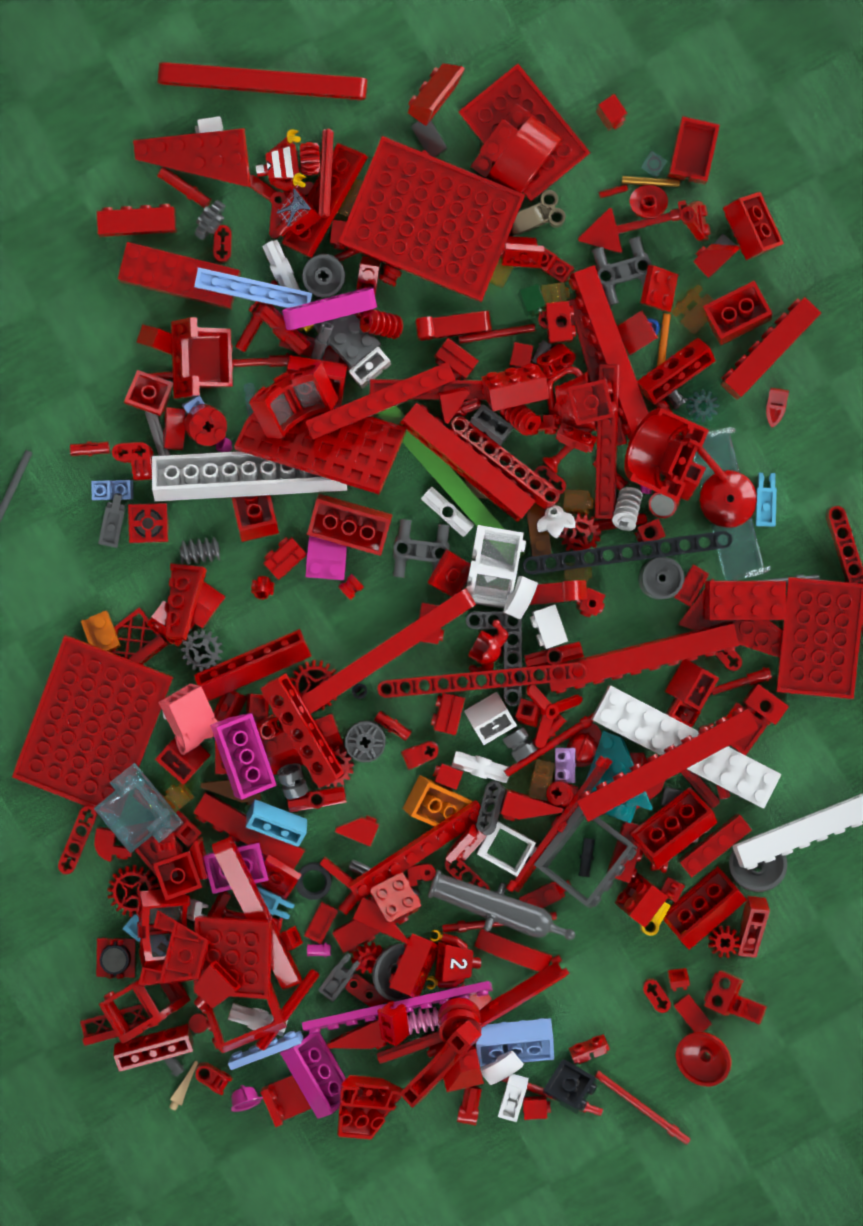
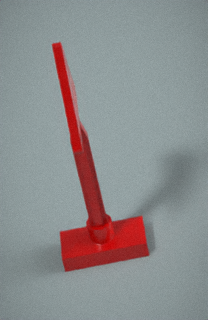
[578,200,687,253]

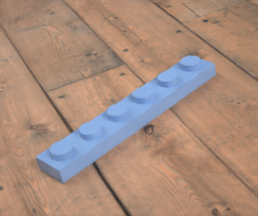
[194,268,312,308]

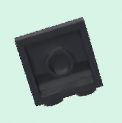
[543,1059,597,1114]

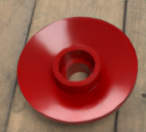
[630,185,668,218]

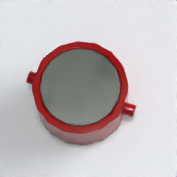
[649,491,680,519]

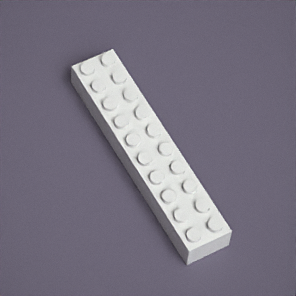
[152,452,347,501]
[591,685,782,808]

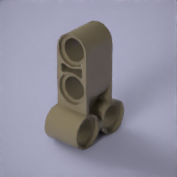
[511,190,566,236]

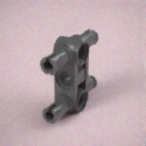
[592,237,652,306]
[393,519,450,578]

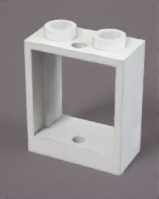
[476,821,537,876]

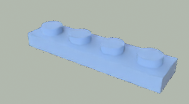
[228,1031,303,1070]

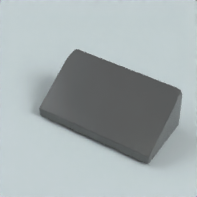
[411,121,447,157]

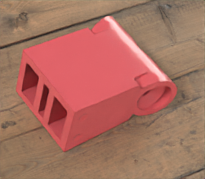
[158,683,218,755]

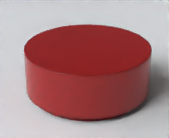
[189,1013,208,1033]

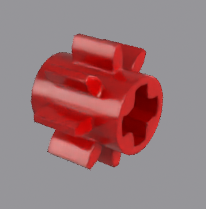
[251,576,274,600]

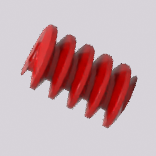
[359,309,403,339]
[500,404,541,436]
[546,781,579,808]

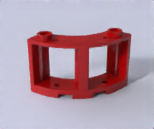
[99,978,191,1044]

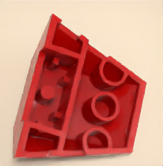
[337,1075,403,1140]

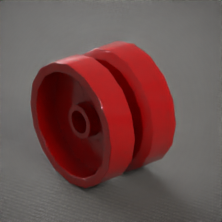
[438,998,482,1043]

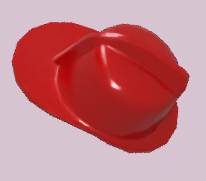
[567,723,602,767]

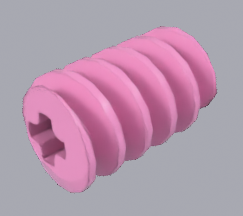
[407,1007,439,1035]

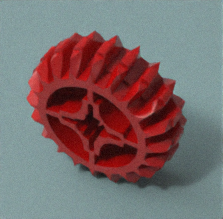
[290,660,337,712]
[107,865,159,917]

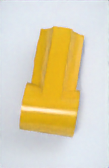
[640,902,671,936]

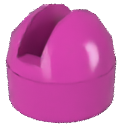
[216,438,232,453]

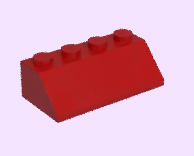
[307,493,393,556]
[261,713,345,775]
[630,787,718,869]
[663,866,747,950]

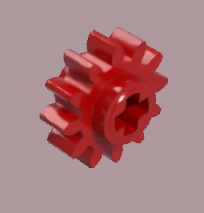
[351,942,383,974]

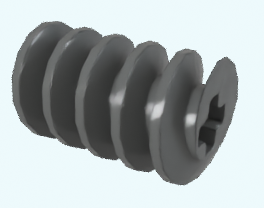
[180,537,220,565]

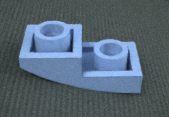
[91,480,133,500]

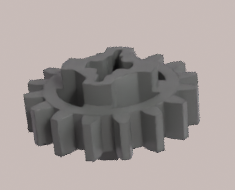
[194,200,226,240]
[181,630,223,672]

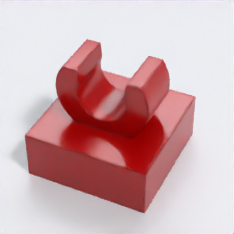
[661,876,685,903]
[280,925,303,951]
[668,968,690,992]

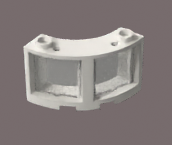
[466,525,526,608]

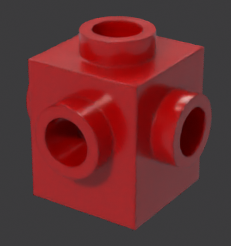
[575,587,605,618]

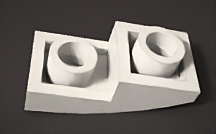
[503,576,538,619]
[481,1051,524,1085]

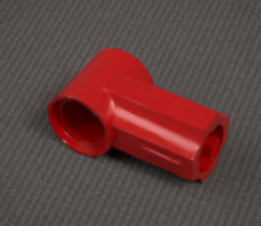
[457,1086,482,1126]

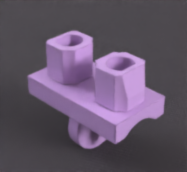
[555,748,576,783]

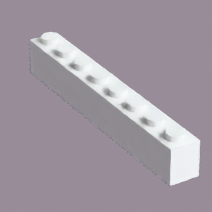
[732,793,863,870]

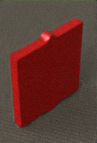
[617,311,658,355]

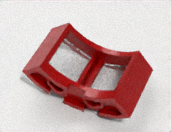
[249,362,339,438]
[137,889,190,971]

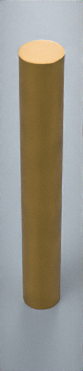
[622,176,680,187]

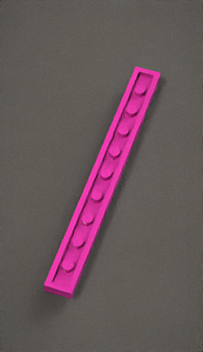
[302,981,493,1034]

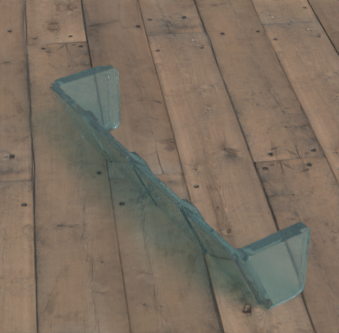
[694,427,771,581]

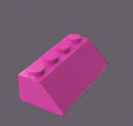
[210,713,276,800]
[280,1032,346,1119]

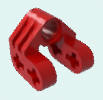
[112,442,154,481]

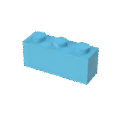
[246,799,307,847]

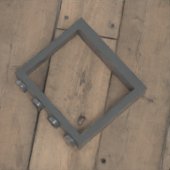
[534,806,638,909]

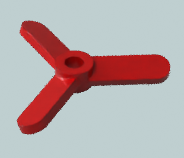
[250,175,314,239]
[527,684,582,748]

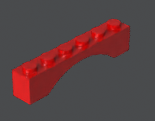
[400,1020,482,1108]

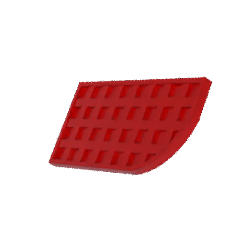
[234,397,407,495]

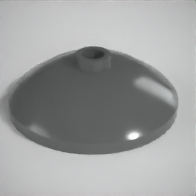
[729,839,787,892]
[373,944,410,1001]

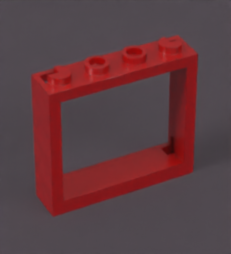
[196,980,287,1053]

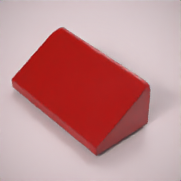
[214,691,247,722]

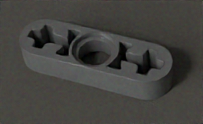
[476,781,505,835]

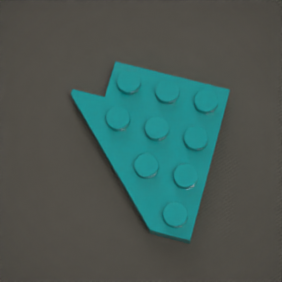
[586,731,653,823]

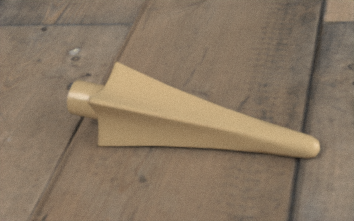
[169,1061,198,1111]

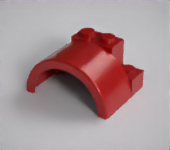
[470,103,563,194]
[624,408,709,501]

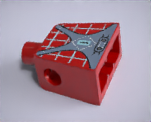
[275,188,321,236]

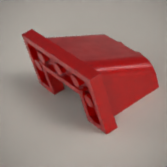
[171,317,233,399]

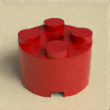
[184,404,227,446]

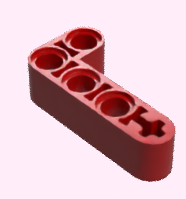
[415,311,492,341]
[529,580,588,605]

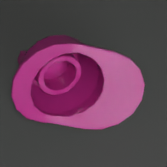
[231,1085,263,1112]

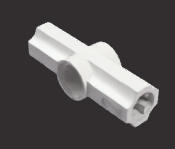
[262,240,300,290]
[421,487,474,537]
[451,751,509,783]
[228,1003,288,1036]

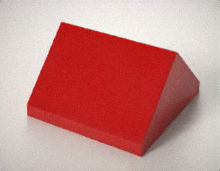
[124,370,174,416]

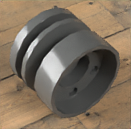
[345,721,386,762]

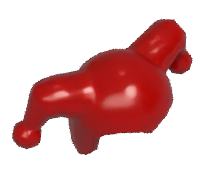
[468,620,508,672]

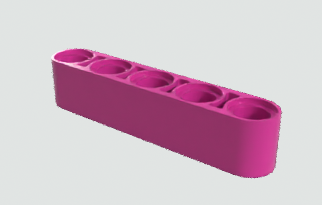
[282,287,377,330]

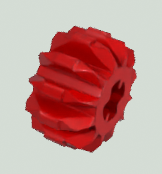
[300,142,320,175]
[708,925,740,958]

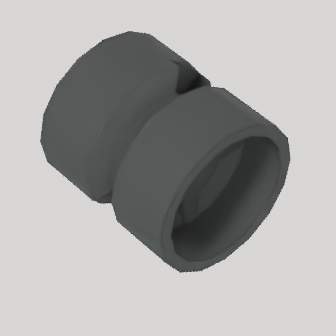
[502,726,537,762]
[277,763,308,799]

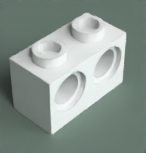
[498,1074,529,1122]

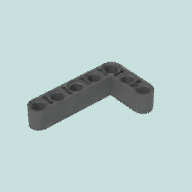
[466,612,522,706]

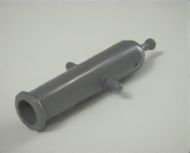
[428,870,575,940]

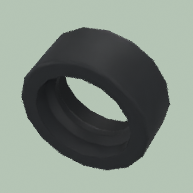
[296,863,332,900]

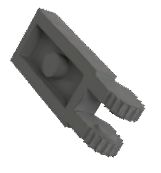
[319,953,360,1002]

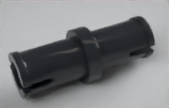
[578,838,596,878]

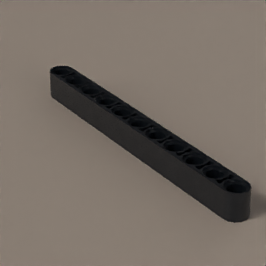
[522,531,733,575]

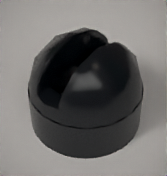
[352,683,368,699]

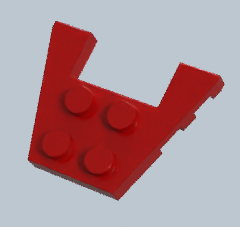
[138,911,209,986]

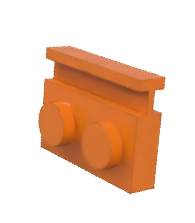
[81,611,121,652]

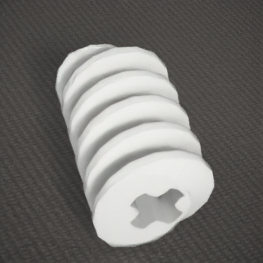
[612,487,643,531]

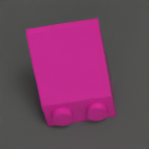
[305,535,347,580]
[203,843,269,894]

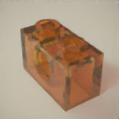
[527,758,555,801]

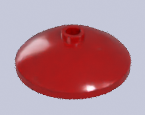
[699,470,757,528]
[676,1032,732,1087]

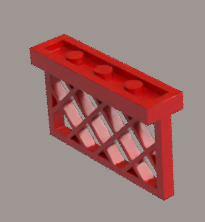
[109,607,169,665]

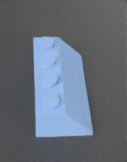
[476,1018,554,1067]

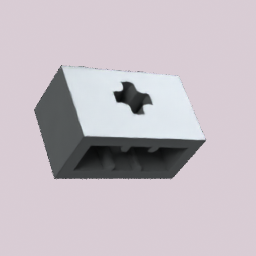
[470,404,514,446]

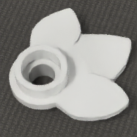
[537,505,575,538]

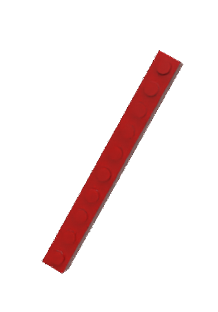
[569,265,648,444]
[549,621,739,693]
[576,707,759,822]

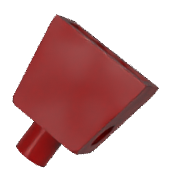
[194,960,242,1009]

